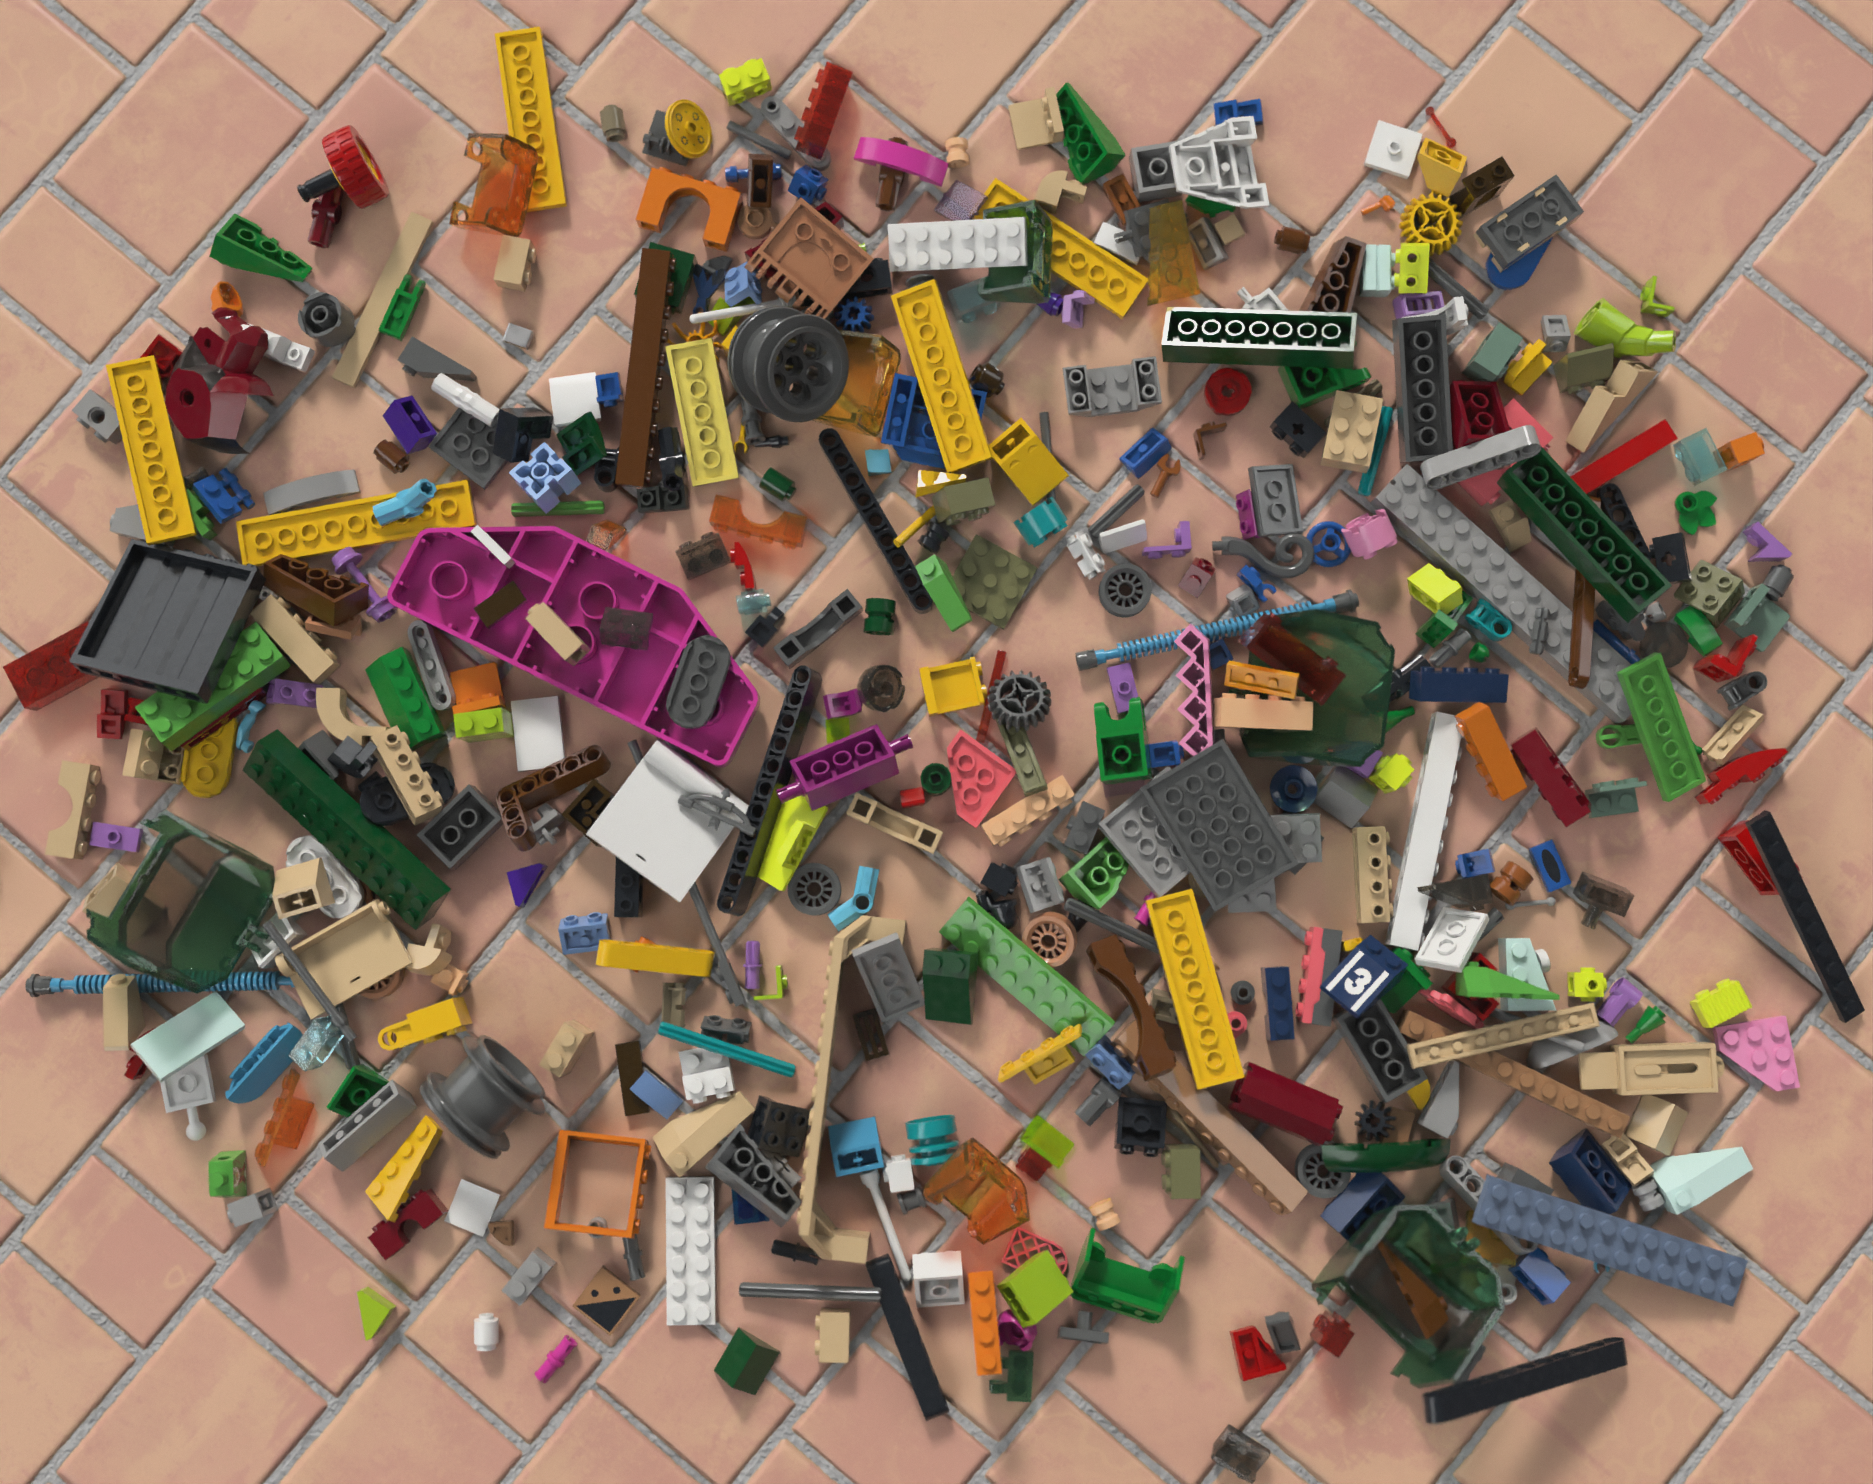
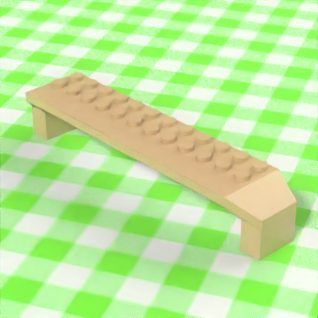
[797,915,906,1264]

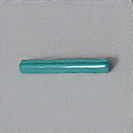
[1358,406,1393,496]

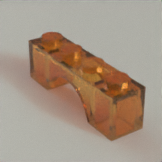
[709,494,808,550]

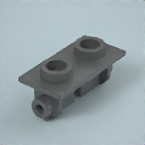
[701,1015,752,1045]

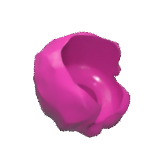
[997,1309,1037,1351]

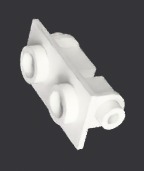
[1066,531,1106,580]

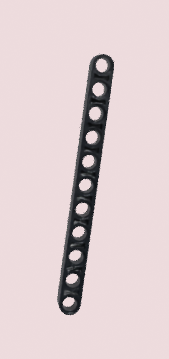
[717,665,822,916]
[1422,1337,1628,1424]

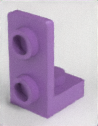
[1142,521,1192,559]
[266,679,323,708]

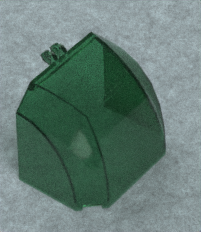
[1229,609,1395,767]

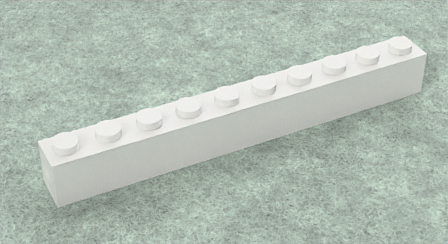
[1385,712,1464,951]

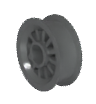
[1098,563,1152,618]
[788,863,841,916]
[1294,1143,1351,1198]

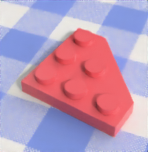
[946,729,1016,828]

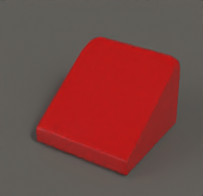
[900,787,925,808]

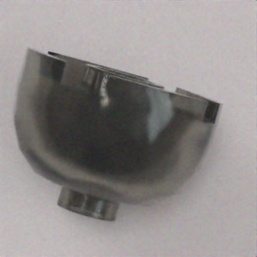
[857,664,905,712]

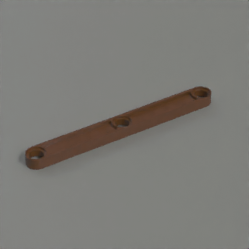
[1568,494,1601,689]

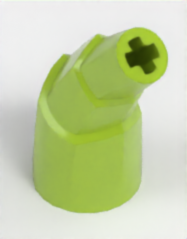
[1574,298,1676,358]

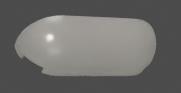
[1526,1019,1619,1070]

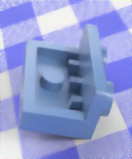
[724,261,762,307]
[1085,1035,1135,1090]

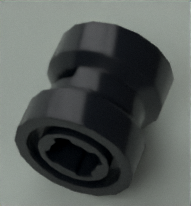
[917,522,950,554]

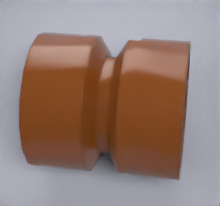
[1488,861,1534,906]

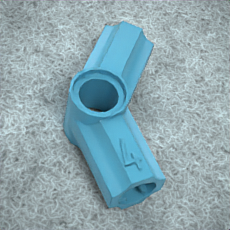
[372,479,437,526]
[827,866,879,931]

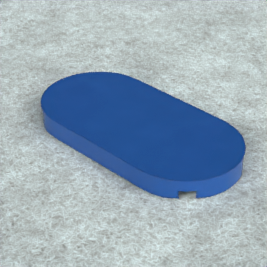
[1485,237,1553,290]

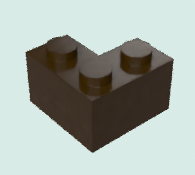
[561,779,615,847]

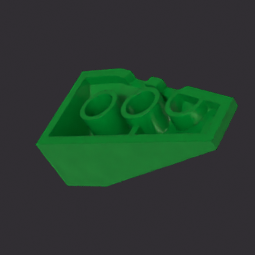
[1056,82,1126,185]
[209,213,313,283]

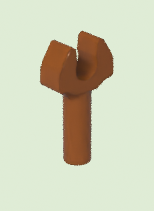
[1150,454,1181,498]

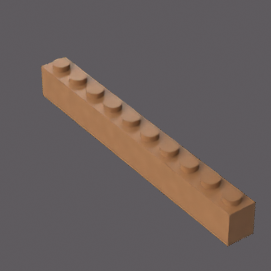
[1396,1009,1630,1139]
[1110,1019,1308,1216]

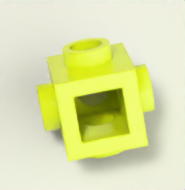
[1567,967,1607,1002]

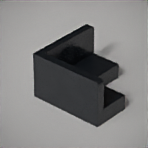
[493,407,553,463]

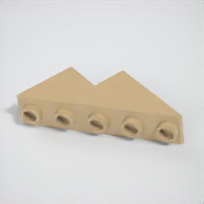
[1565,360,1658,453]

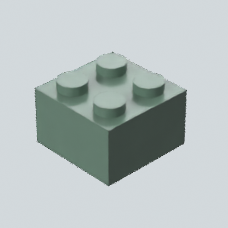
[1462,322,1523,382]

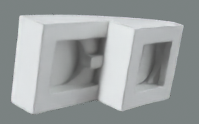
[1094,222,1141,265]

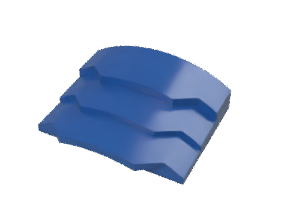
[881,373,987,469]

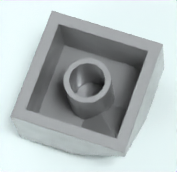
[1129,141,1183,202]

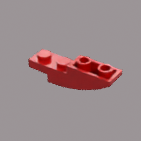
[1695,748,1788,805]

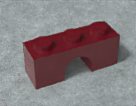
[368,1188,449,1261]

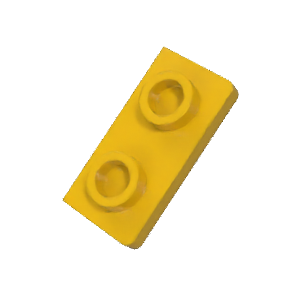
[1503,339,1552,396]

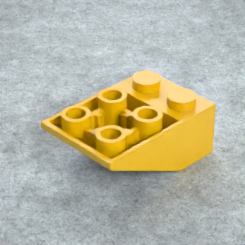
[989,417,1069,506]

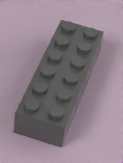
[1392,314,1453,462]

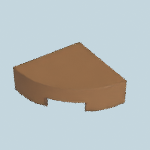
[488,1220,515,1246]

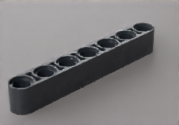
[866,1253,949,1421]

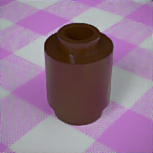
[1274,226,1310,254]
[373,440,410,474]

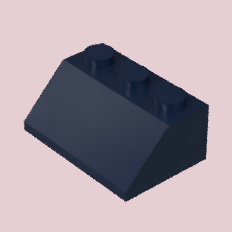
[1549,1128,1632,1214]
[1320,1172,1406,1251]

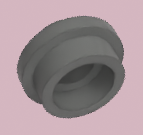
[1230,981,1255,1005]

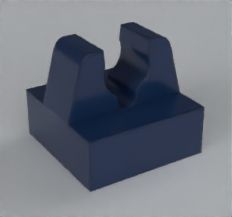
[1210,638,1234,671]

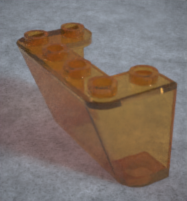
[449,133,538,237]

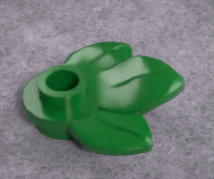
[1675,491,1717,535]

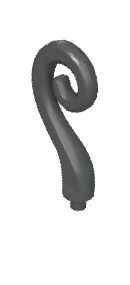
[1212,533,1315,578]

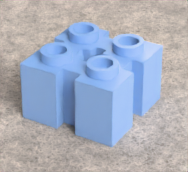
[509,442,581,514]

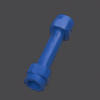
[725,164,782,183]

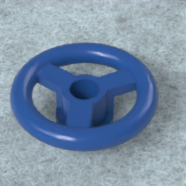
[1306,521,1351,567]

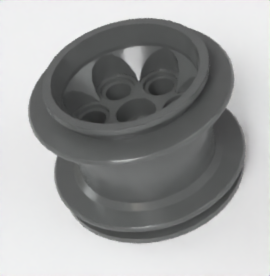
[727,307,849,422]
[420,1035,545,1159]

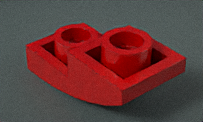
[730,542,756,592]

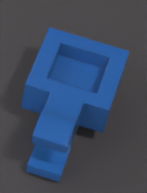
[1236,564,1276,603]

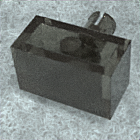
[1573,871,1634,929]

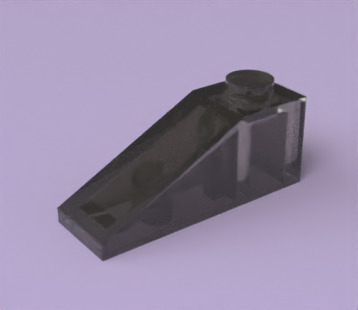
[1417,874,1493,911]

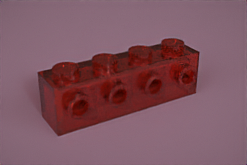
[794,61,853,160]

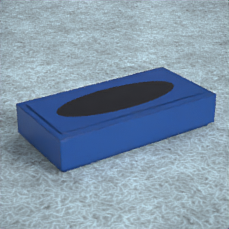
[1529,839,1571,893]

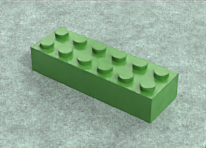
[135,622,291,752]

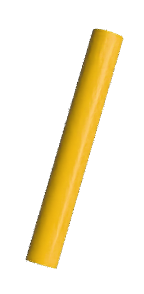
[893,505,936,547]

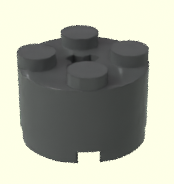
[298,292,355,347]

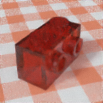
[1309,1310,1355,1358]

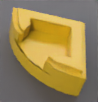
[1341,937,1363,951]
[1406,1079,1430,1110]

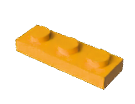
[1224,661,1299,699]

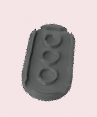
[666,635,731,729]

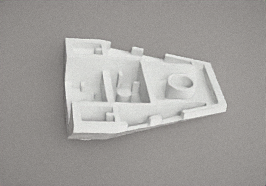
[1169,116,1269,209]

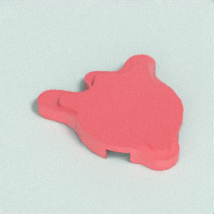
[1418,989,1484,1029]

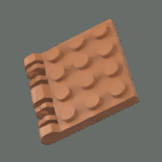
[744,197,874,319]

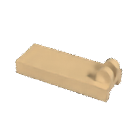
[1702,705,1764,766]

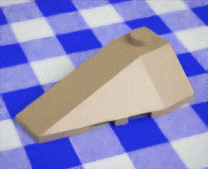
[652,1091,756,1177]

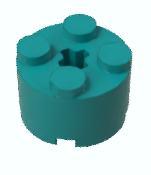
[1013,496,1068,548]

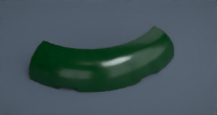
[1322,1138,1451,1173]

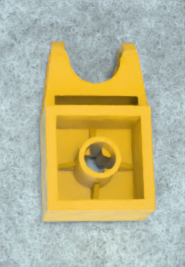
[378,996,472,1050]

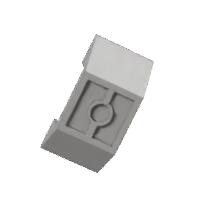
[1063,356,1162,417]

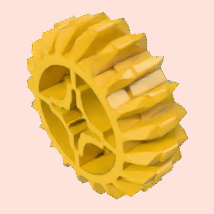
[1399,193,1463,257]

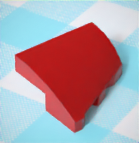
[140,334,183,380]

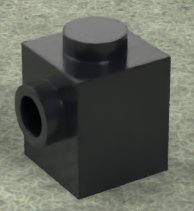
[980,862,1018,897]

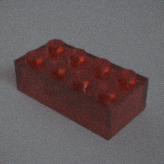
[3,621,99,711]

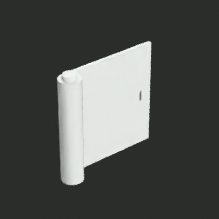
[586,738,749,903]

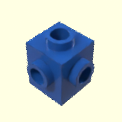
[787,164,829,205]

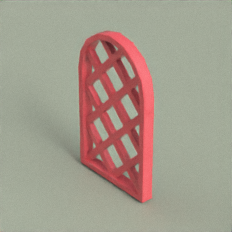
[1001,1225,1068,1274]

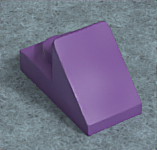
[1742,522,1792,562]

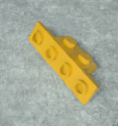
[998,1023,1082,1085]

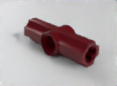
[307,186,344,249]

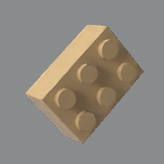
[1320,390,1383,474]

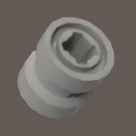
[1631,1178,1665,1211]

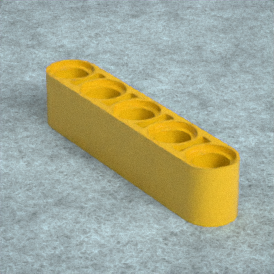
[596,939,714,977]

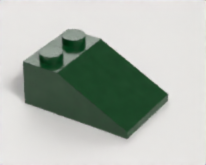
[922,948,978,1025]

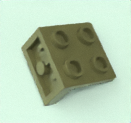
[1674,560,1745,629]

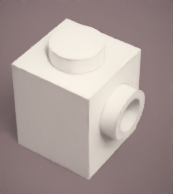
[883,1154,915,1193]

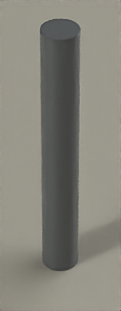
[727,121,792,160]

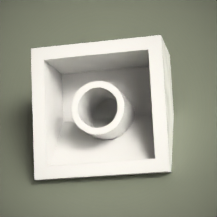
[912,1251,965,1308]

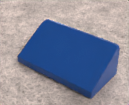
[1119,428,1172,479]

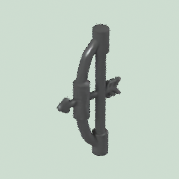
[678,788,757,837]

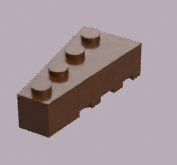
[264,554,369,626]

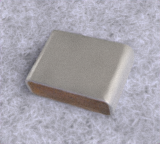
[502,323,534,350]

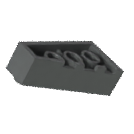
[705,1123,802,1227]

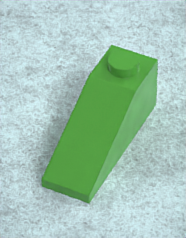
[915,554,972,632]

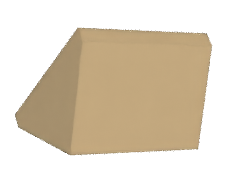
[1625,1095,1688,1156]

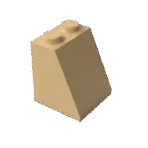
[82,863,164,946]

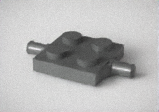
[1114,199,1189,258]

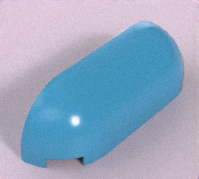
[225,1023,304,1103]

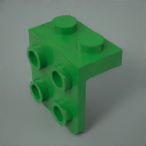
[1381,947,1433,1013]

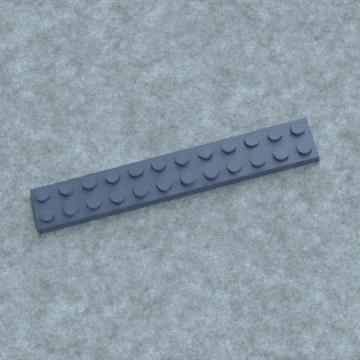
[1472,1174,1748,1307]

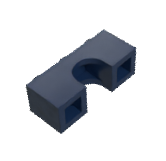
[1261,966,1295,1041]

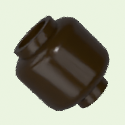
[969,363,1005,398]

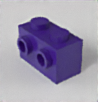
[383,396,437,454]

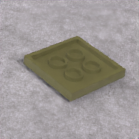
[953,534,1038,630]

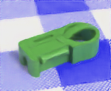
[1596,724,1642,749]

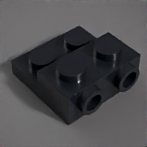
[1114,1097,1167,1157]

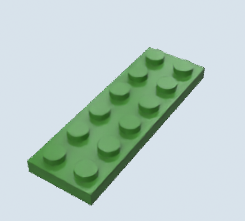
[1617,652,1706,802]

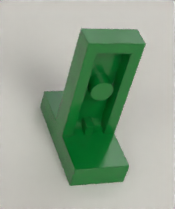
[1415,590,1473,648]

